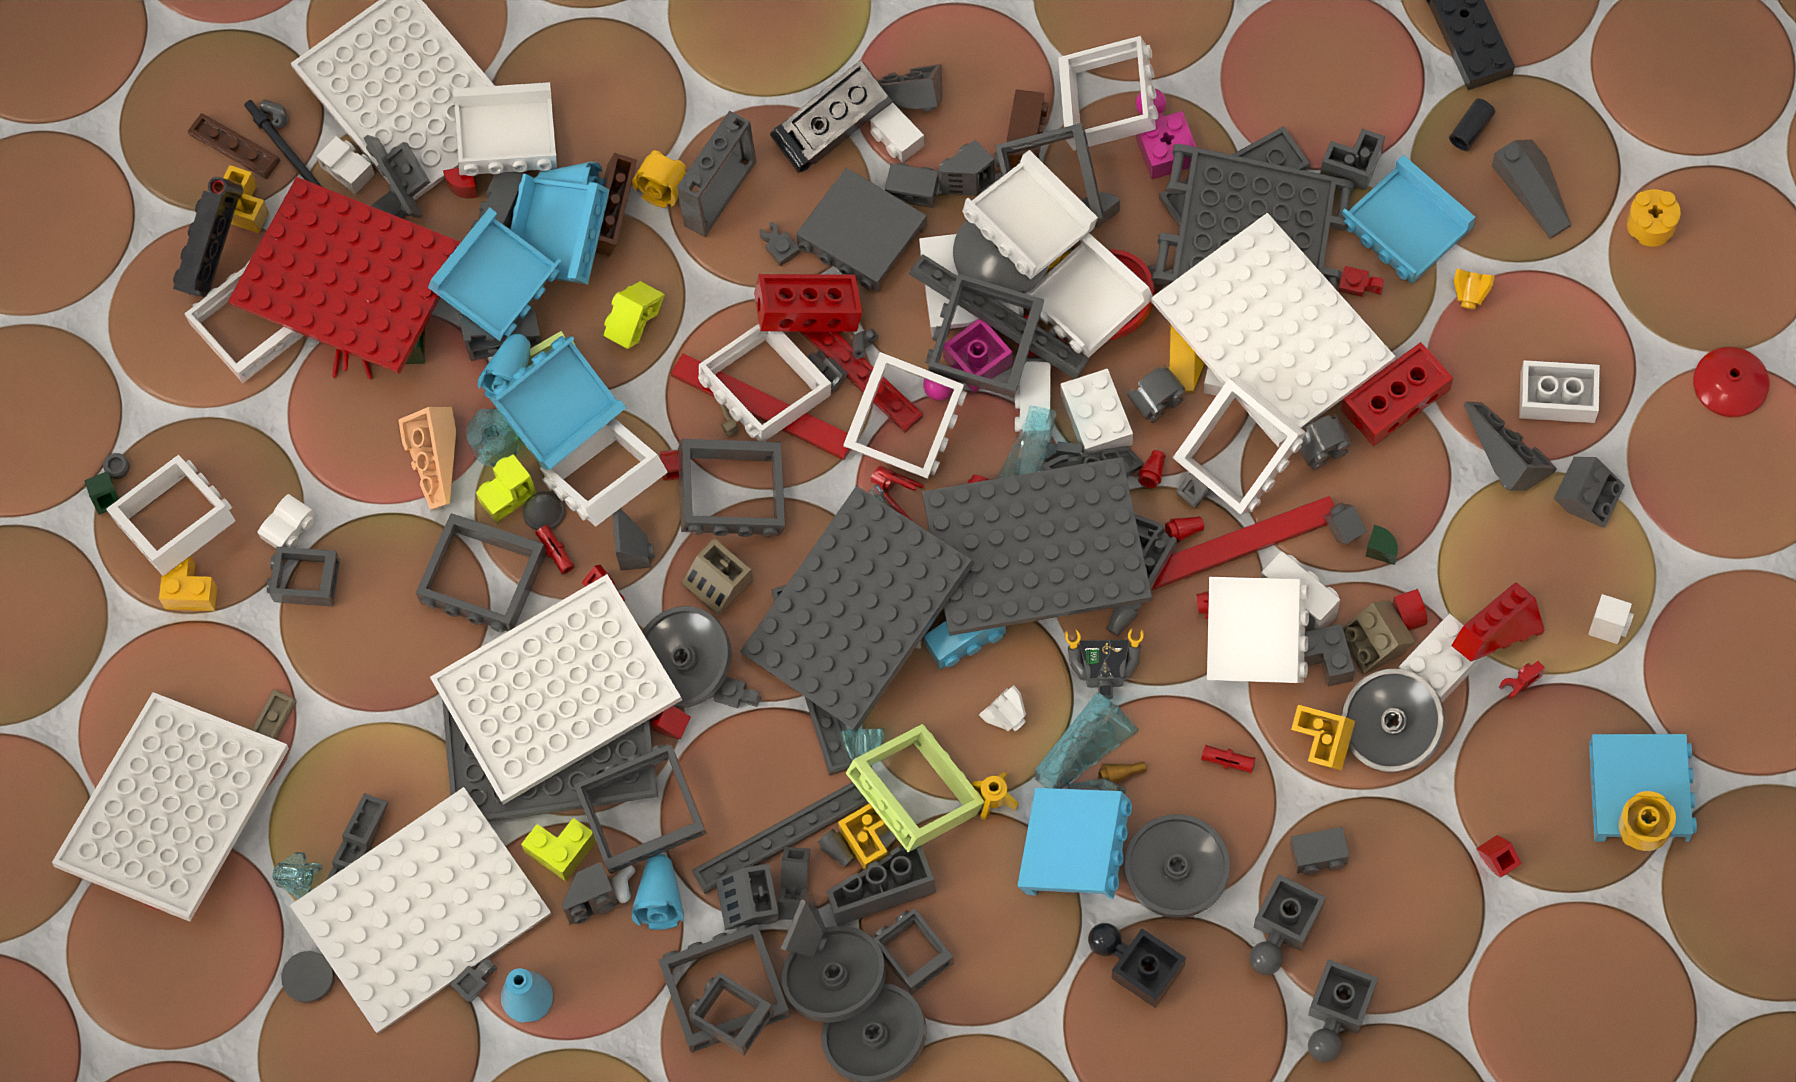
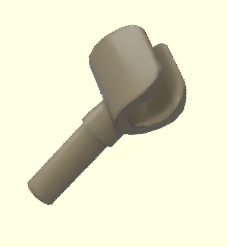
[720,404,738,436]

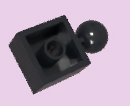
[1088,923,1186,1008]

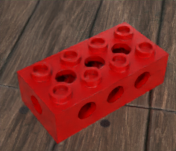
[754,274,862,332]
[1341,342,1453,446]

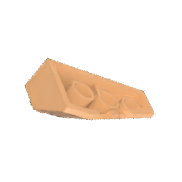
[398,407,456,510]

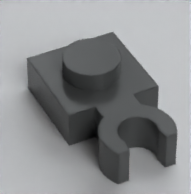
[759,222,800,266]

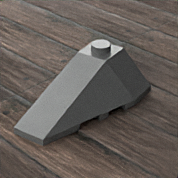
[879,64,942,111]
[1492,139,1571,239]
[1464,401,1557,491]

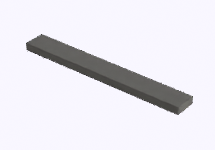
[909,254,1089,379]
[771,585,852,776]
[692,782,869,894]

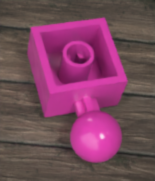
[1135,88,1196,179]
[923,319,1013,400]

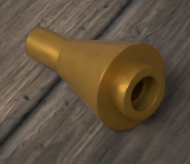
[1098,761,1147,789]

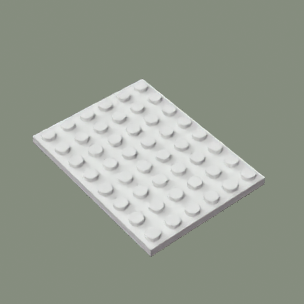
[291,0,495,200]
[1151,213,1396,447]
[430,575,682,805]
[52,692,289,922]
[290,787,552,1034]

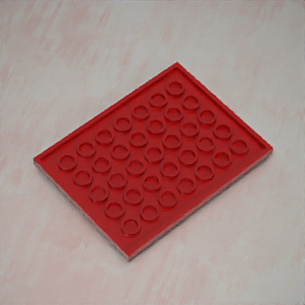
[228,177,461,374]

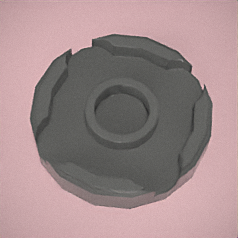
[281,951,334,1004]

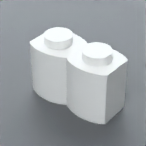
[257,494,315,549]

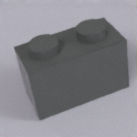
[885,163,939,208]
[1290,827,1350,875]

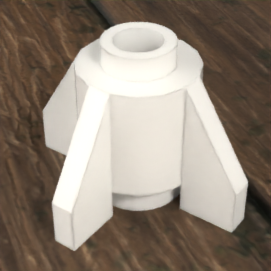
[979,685,1026,731]

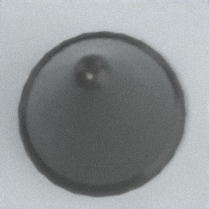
[523,491,565,530]

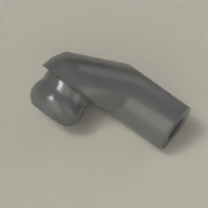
[260,99,288,128]
[852,329,878,358]

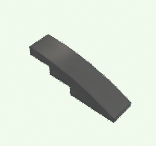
[326,793,388,880]

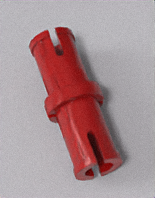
[535,525,575,575]
[1201,744,1255,774]

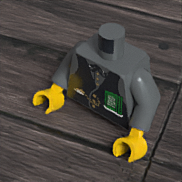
[1064,628,1144,700]

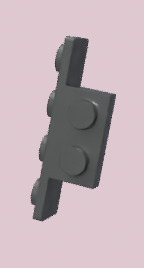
[364,135,430,219]

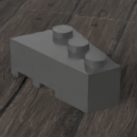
[459,309,542,361]

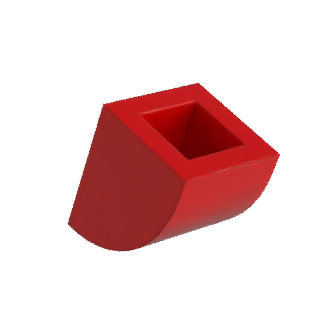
[443,167,478,199]
[660,450,679,481]
[1392,589,1428,631]
[650,705,691,739]
[1476,835,1522,878]

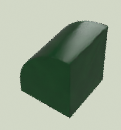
[84,471,120,515]
[1366,525,1398,565]

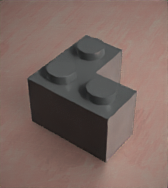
[1320,128,1385,190]
[1304,624,1355,687]

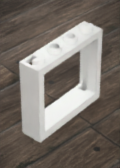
[1059,36,1158,151]
[184,261,304,383]
[698,324,831,442]
[843,352,967,479]
[1173,377,1306,514]
[540,418,668,527]
[106,455,236,576]

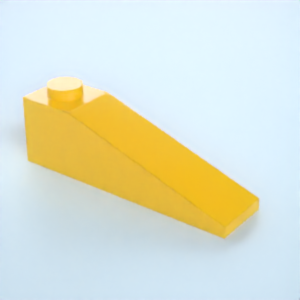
[1169,325,1204,393]

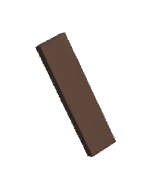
[188,113,280,179]

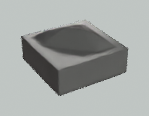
[1175,473,1211,508]

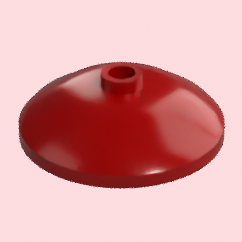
[1693,347,1770,417]

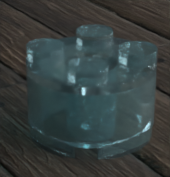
[466,409,520,466]

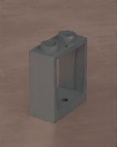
[267,547,340,607]
[873,908,954,994]
[689,972,774,1056]

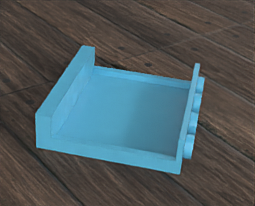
[1342,155,1475,284]
[510,174,610,285]
[428,207,561,341]
[489,336,626,470]
[1589,734,1697,842]
[1017,788,1132,899]

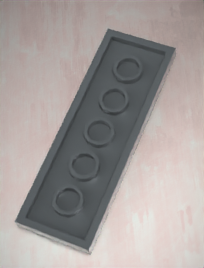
[1159,126,1310,227]

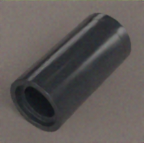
[1449,99,1495,151]

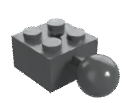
[1249,874,1326,975]
[1308,959,1378,1063]

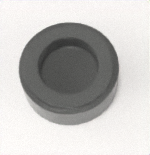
[103,453,130,479]

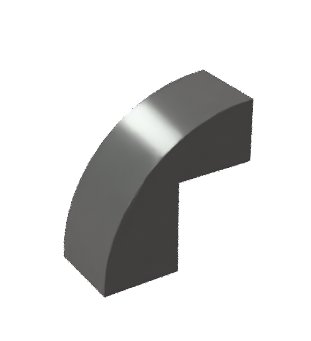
[778,847,810,920]

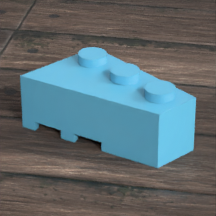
[924,621,1006,669]

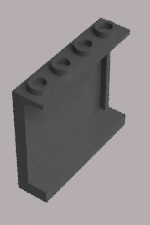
[796,168,928,292]

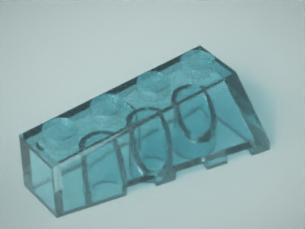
[997,405,1056,478]
[1035,692,1138,789]

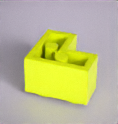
[603,281,665,349]
[476,454,536,523]
[521,818,596,881]

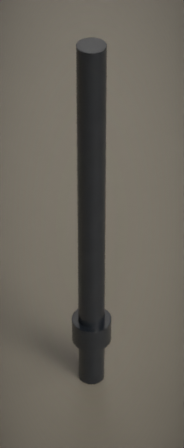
[244,100,322,187]

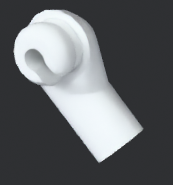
[611,866,636,903]

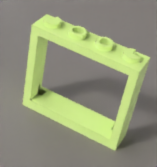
[846,724,985,852]

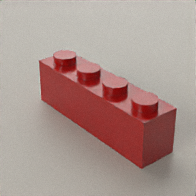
[1451,582,1545,662]

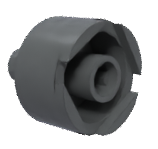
[1127,365,1185,423]
[1299,414,1352,470]

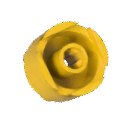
[632,150,686,208]
[1627,189,1681,247]
[1618,791,1676,851]

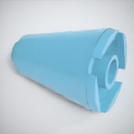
[535,161,604,185]
[478,334,531,398]
[631,854,684,930]
[501,968,553,1023]

